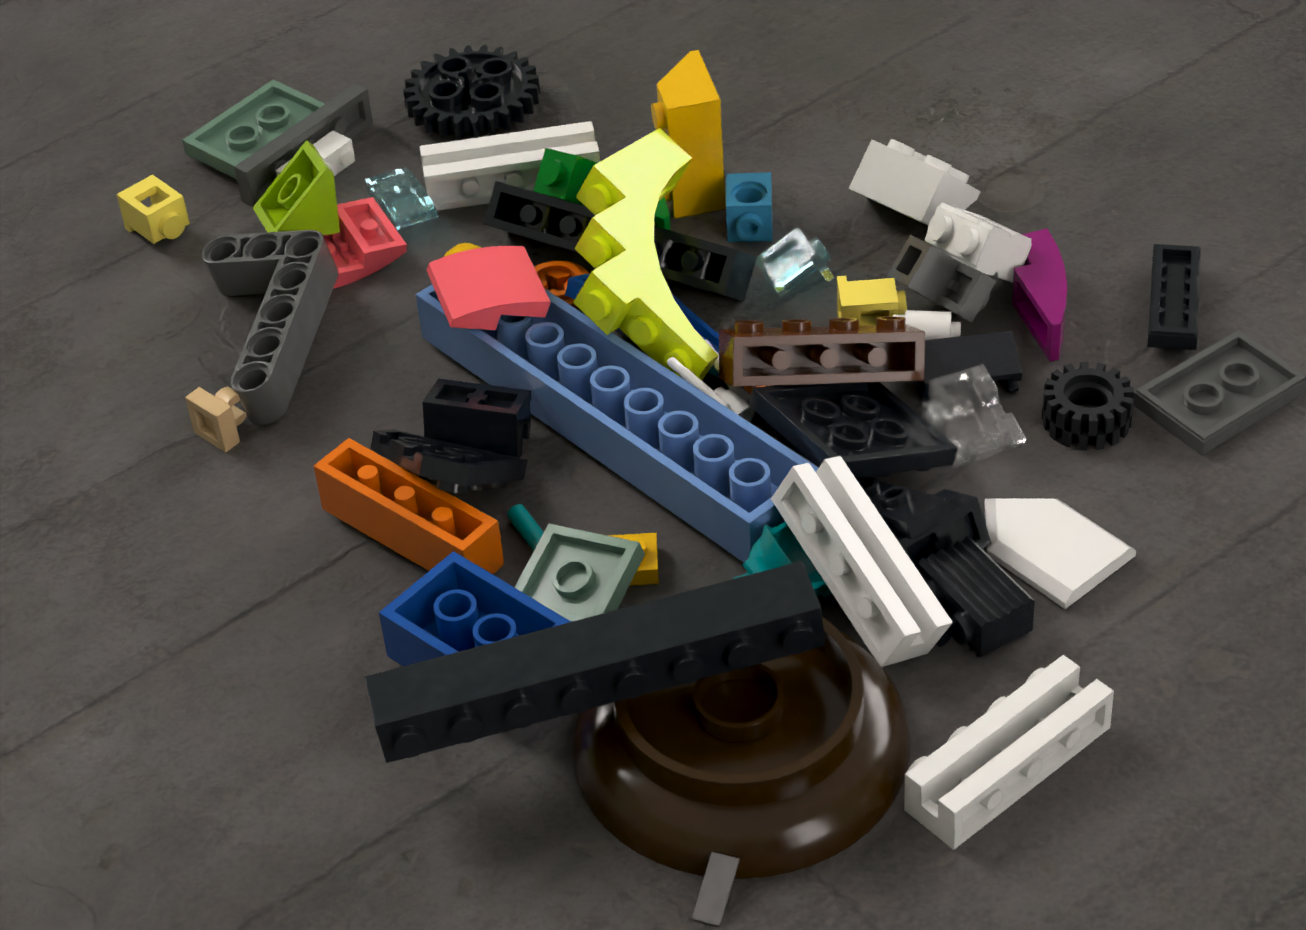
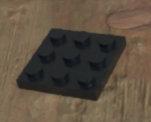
[749,382,958,478]

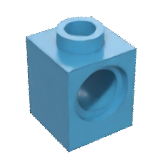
[726,172,773,242]

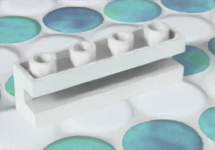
[419,121,600,212]
[771,456,953,667]
[904,655,1114,850]

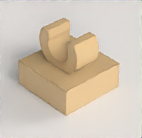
[185,386,247,452]

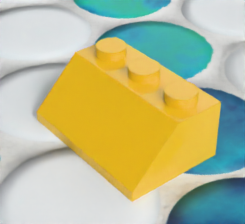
[651,50,726,219]

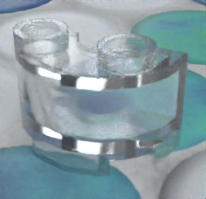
[922,364,1027,468]

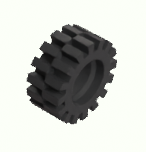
[1042,362,1134,451]

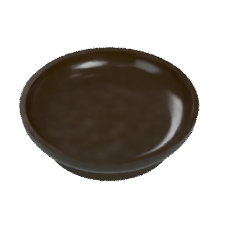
[573,617,910,879]

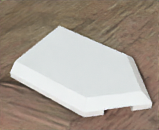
[984,498,1136,609]

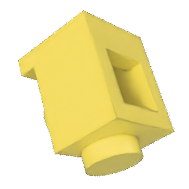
[117,174,190,244]
[837,276,907,326]

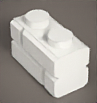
[925,202,1032,282]

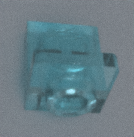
[756,227,835,297]

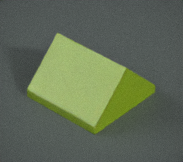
[253,140,340,236]

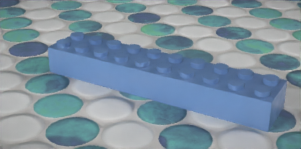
[415,285,818,562]

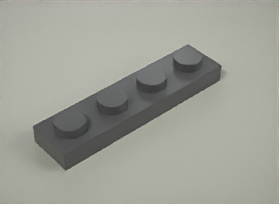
[234,83,373,207]

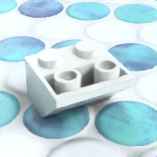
[849,139,981,225]

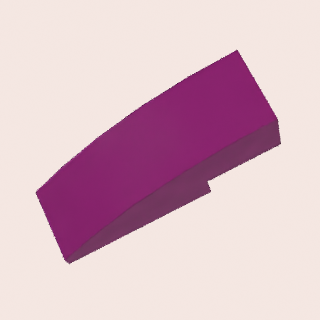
[1012,228,1067,362]

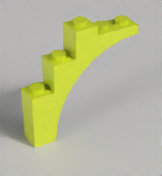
[573,128,719,380]

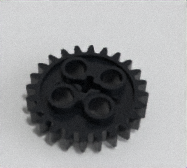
[403,45,540,140]

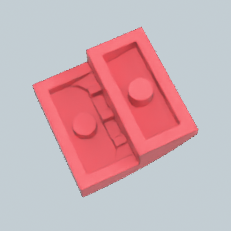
[323,197,407,289]
[426,246,551,330]

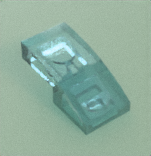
[365,167,438,230]

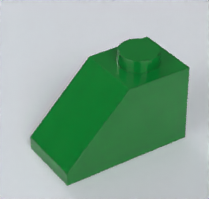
[533,148,597,206]

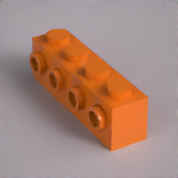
[314,438,504,574]

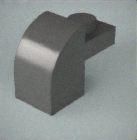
[887,235,996,322]

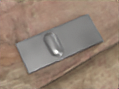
[692,852,740,926]

